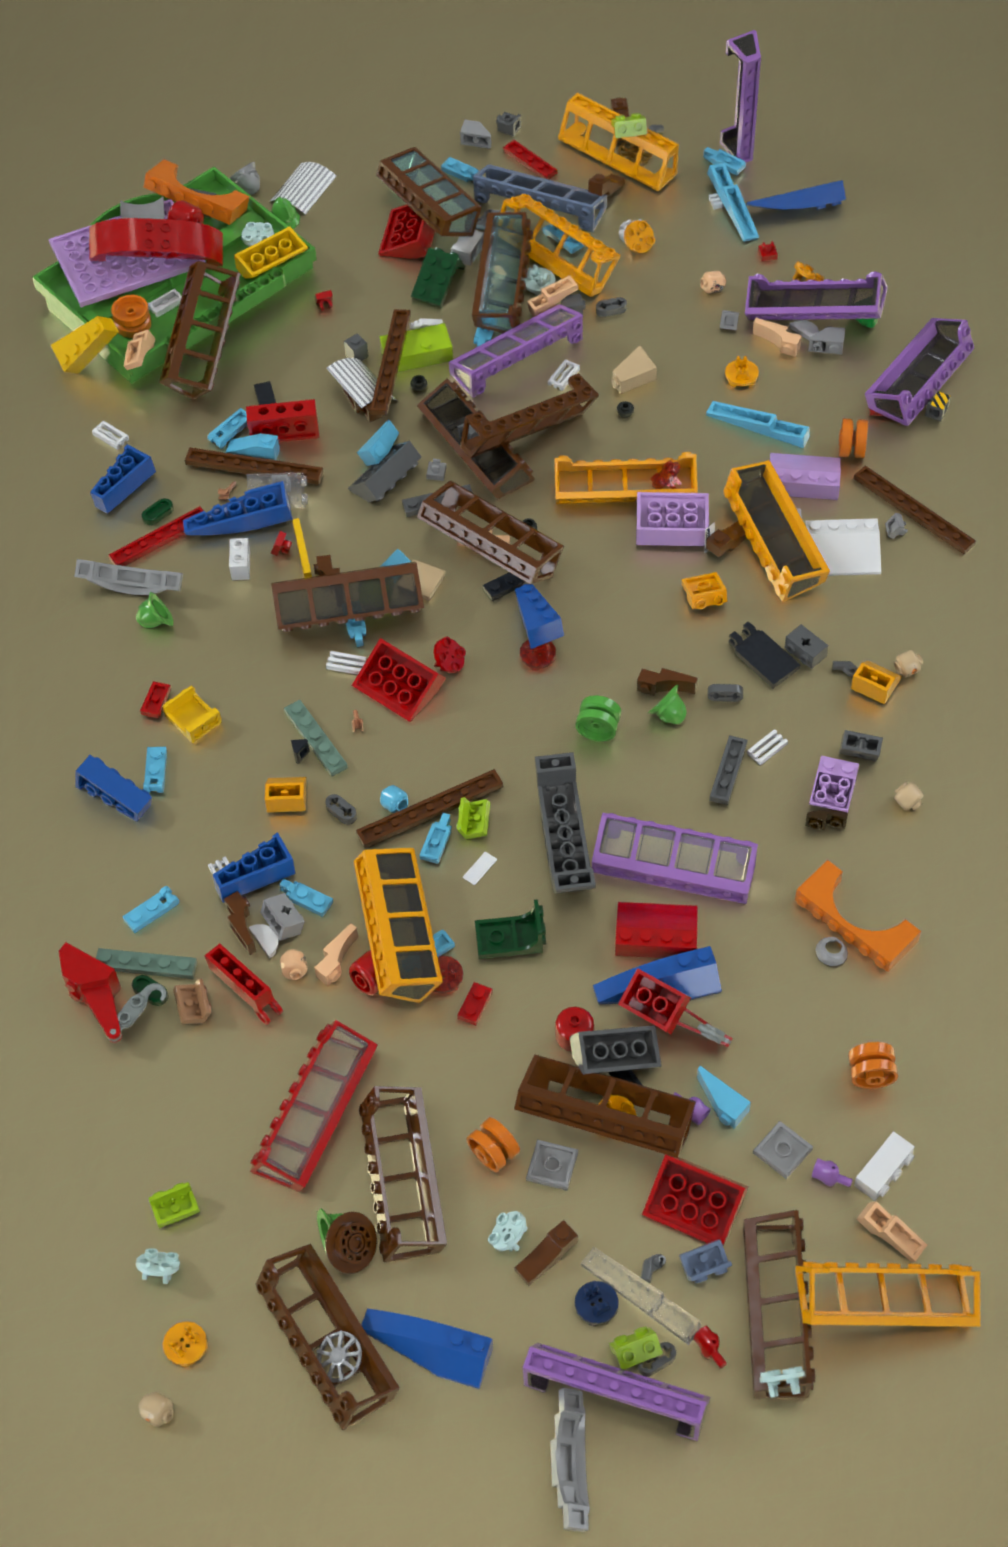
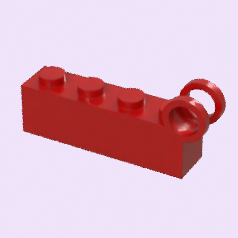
[204,943,283,1025]

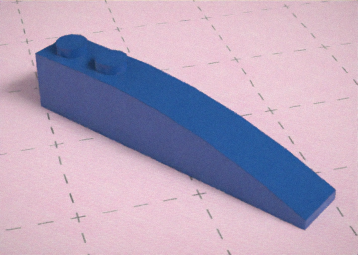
[746,180,846,210]
[183,481,293,535]
[593,946,722,1005]
[361,1308,493,1389]

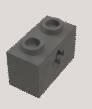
[785,624,829,669]
[839,730,883,761]

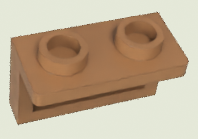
[173,978,212,1024]

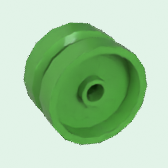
[575,695,621,742]

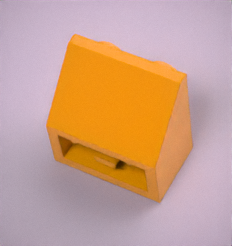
[851,661,902,704]
[265,777,307,812]

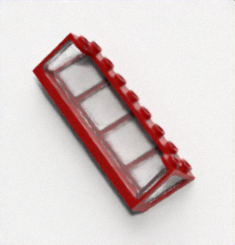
[250,1020,378,1192]

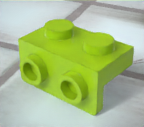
[611,113,647,138]
[457,797,490,840]
[148,1182,200,1229]
[609,1327,663,1370]

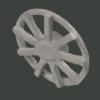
[316,1331,362,1383]

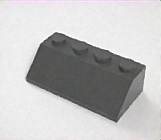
[348,440,422,502]
[570,1025,662,1074]

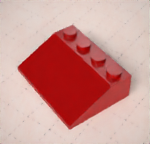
[378,196,435,259]
[351,638,446,722]
[615,902,698,958]
[642,1155,749,1246]

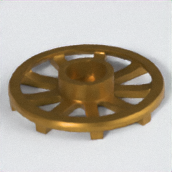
[618,141,653,164]

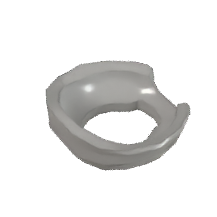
[816,937,848,966]

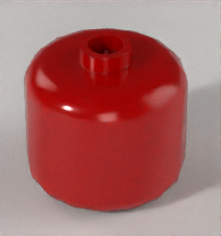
[167,200,204,224]
[349,950,379,995]
[555,1006,594,1052]

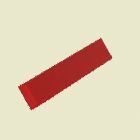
[108,506,204,566]

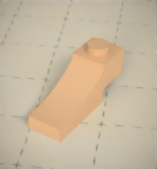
[527,276,578,317]
[753,318,802,357]
[124,330,155,370]
[314,923,358,986]
[856,1201,927,1262]

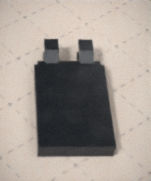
[728,621,801,689]

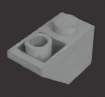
[808,326,845,355]

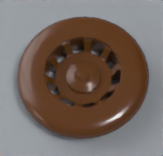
[325,1212,377,1274]

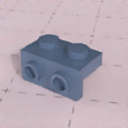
[679,1239,732,1283]

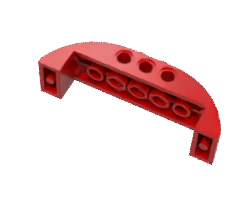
[89,218,223,266]

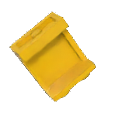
[163,685,222,743]

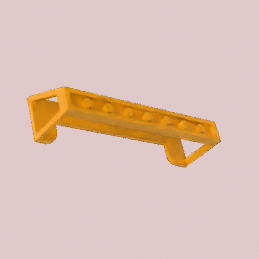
[558,93,679,191]
[497,194,621,297]
[555,452,698,504]
[795,1261,980,1327]

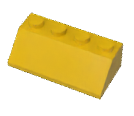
[234,226,308,278]

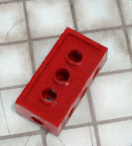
[246,399,320,442]

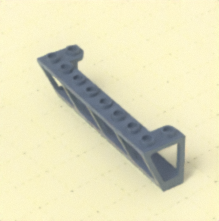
[473,164,607,232]

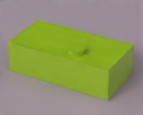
[379,323,453,372]

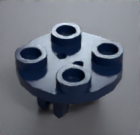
[575,1281,619,1326]

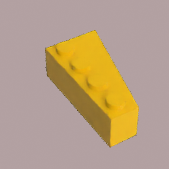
[51,316,119,374]

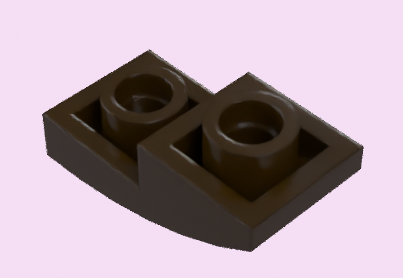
[805,810,849,830]

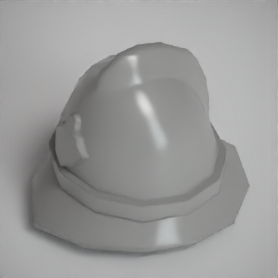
[229,162,260,195]

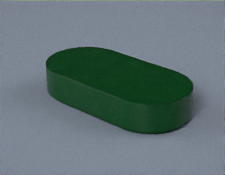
[142,498,174,525]
[132,975,168,1006]

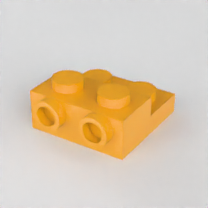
[681,572,727,609]

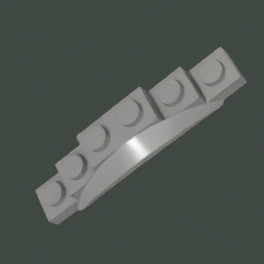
[74,559,183,595]
[550,1388,590,1532]

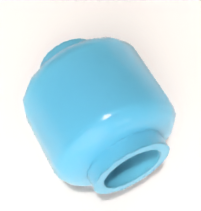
[380,785,408,813]

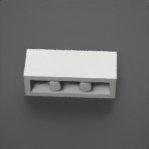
[854,1131,915,1201]

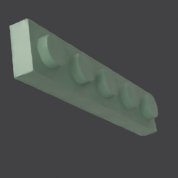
[284,700,348,777]
[96,948,197,979]

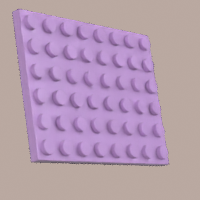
[48,199,206,307]

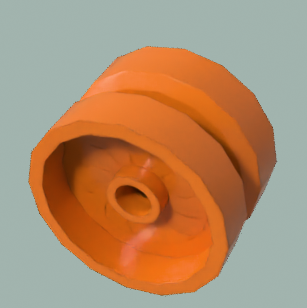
[111,295,151,338]
[839,418,868,458]
[848,1042,898,1089]
[466,1117,520,1173]

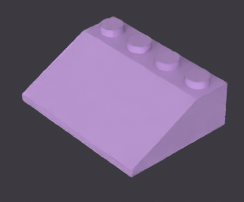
[770,453,841,500]
[636,492,709,546]

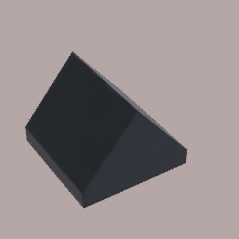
[291,739,310,764]

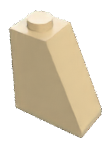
[611,346,657,394]

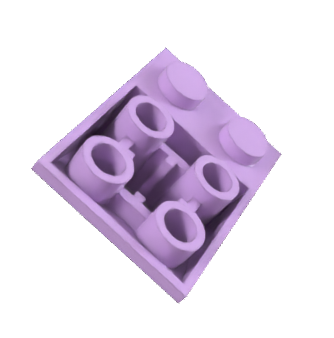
[809,756,859,813]

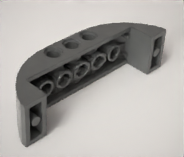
[535,752,596,894]

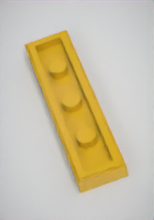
[292,518,312,578]

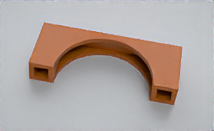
[143,159,250,225]
[795,860,921,972]

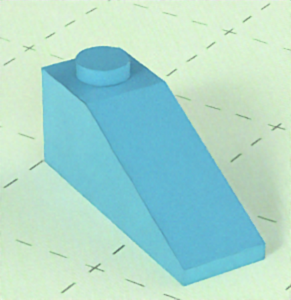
[357,420,399,466]
[225,433,280,460]
[697,1066,751,1129]

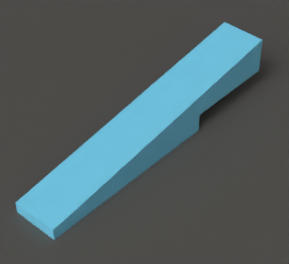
[707,163,759,242]
[706,401,810,449]

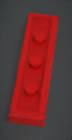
[503,140,558,180]

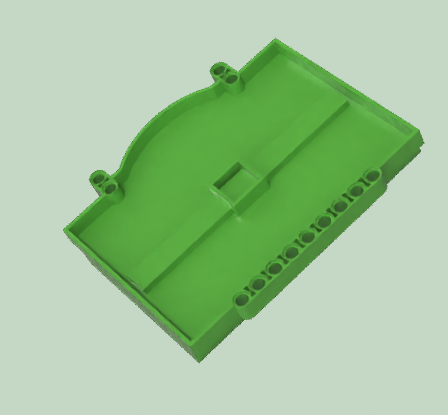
[32,167,317,384]

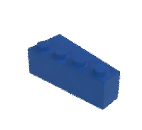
[90,444,156,514]
[515,584,564,649]
[75,755,152,822]
[212,832,296,903]

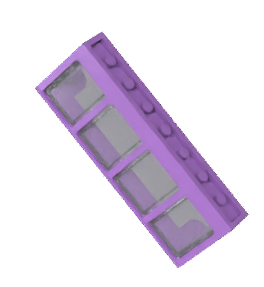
[449,304,583,398]
[592,813,758,904]

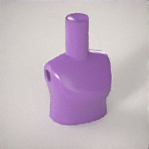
[673,1092,711,1125]
[812,1158,853,1187]

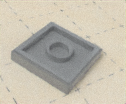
[753,1121,813,1179]
[526,1139,578,1191]

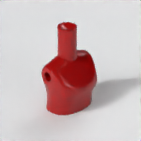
[693,1326,727,1369]

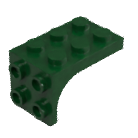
[411,247,466,307]
[475,899,546,959]

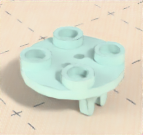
[242,222,274,247]
[525,264,555,296]
[488,1211,528,1251]
[136,1248,180,1284]
[759,1366,805,1398]

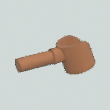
[218,481,237,500]
[352,710,364,732]

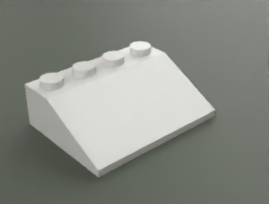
[805,518,881,576]

